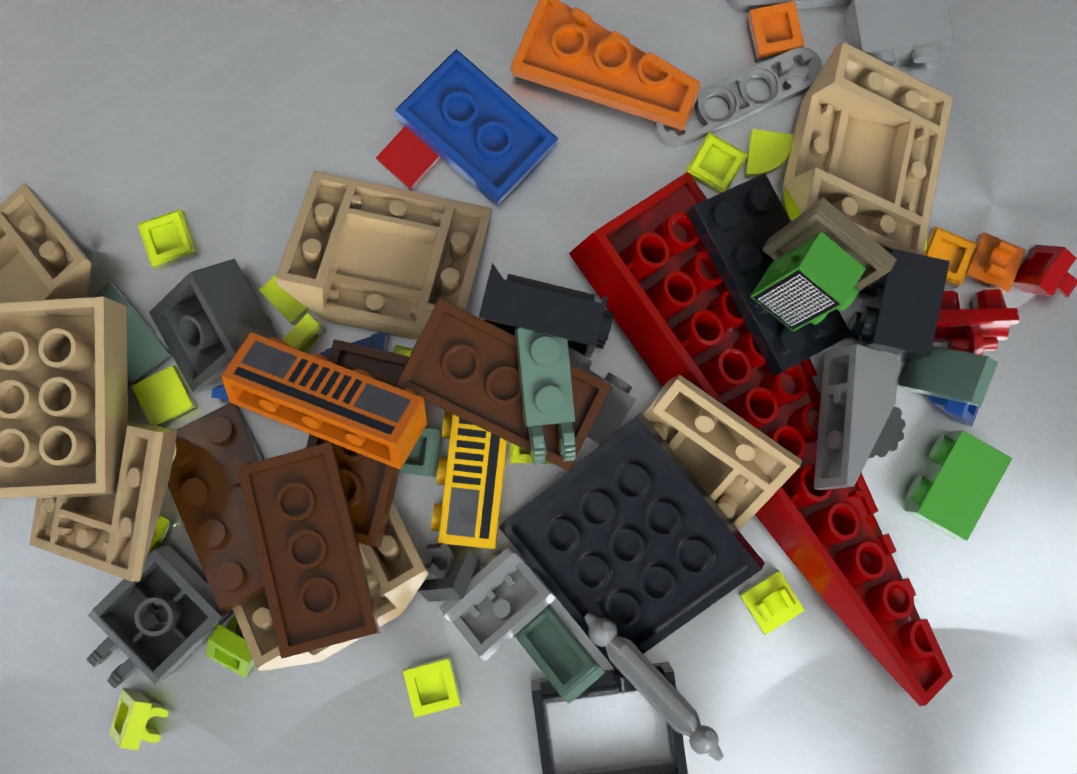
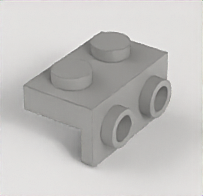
[439,547,556,661]

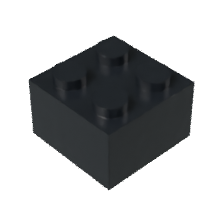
[848,249,950,363]

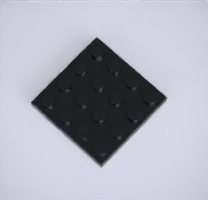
[499,413,765,672]

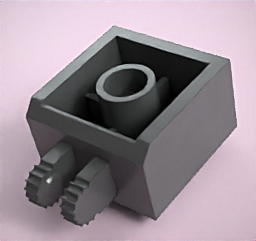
[86,545,233,688]

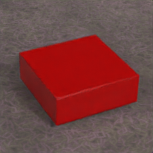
[376,126,441,191]

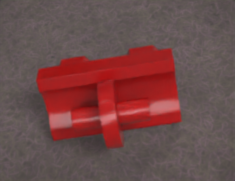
[933,289,1019,355]

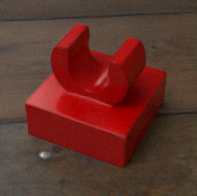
[1013,245,1077,297]

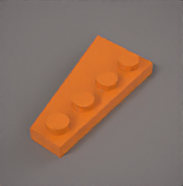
[510,0,700,131]

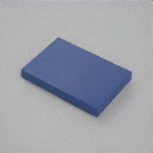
[394,49,559,206]

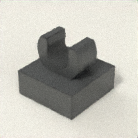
[418,543,480,602]

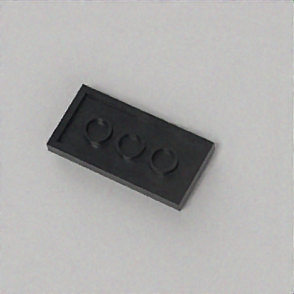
[686,173,850,376]

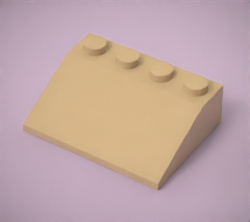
[0,296,128,499]

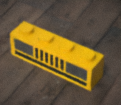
[431,411,508,549]

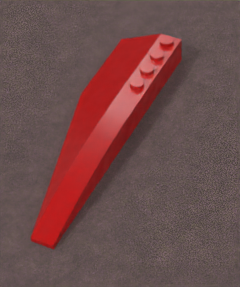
[569,172,953,706]

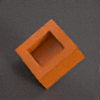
[747,1,805,60]

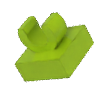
[205,616,255,678]

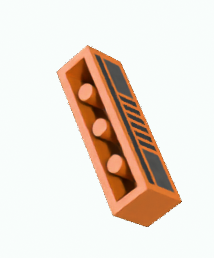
[221,332,427,470]

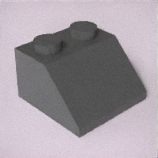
[149,258,278,392]

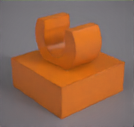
[964,232,1026,294]

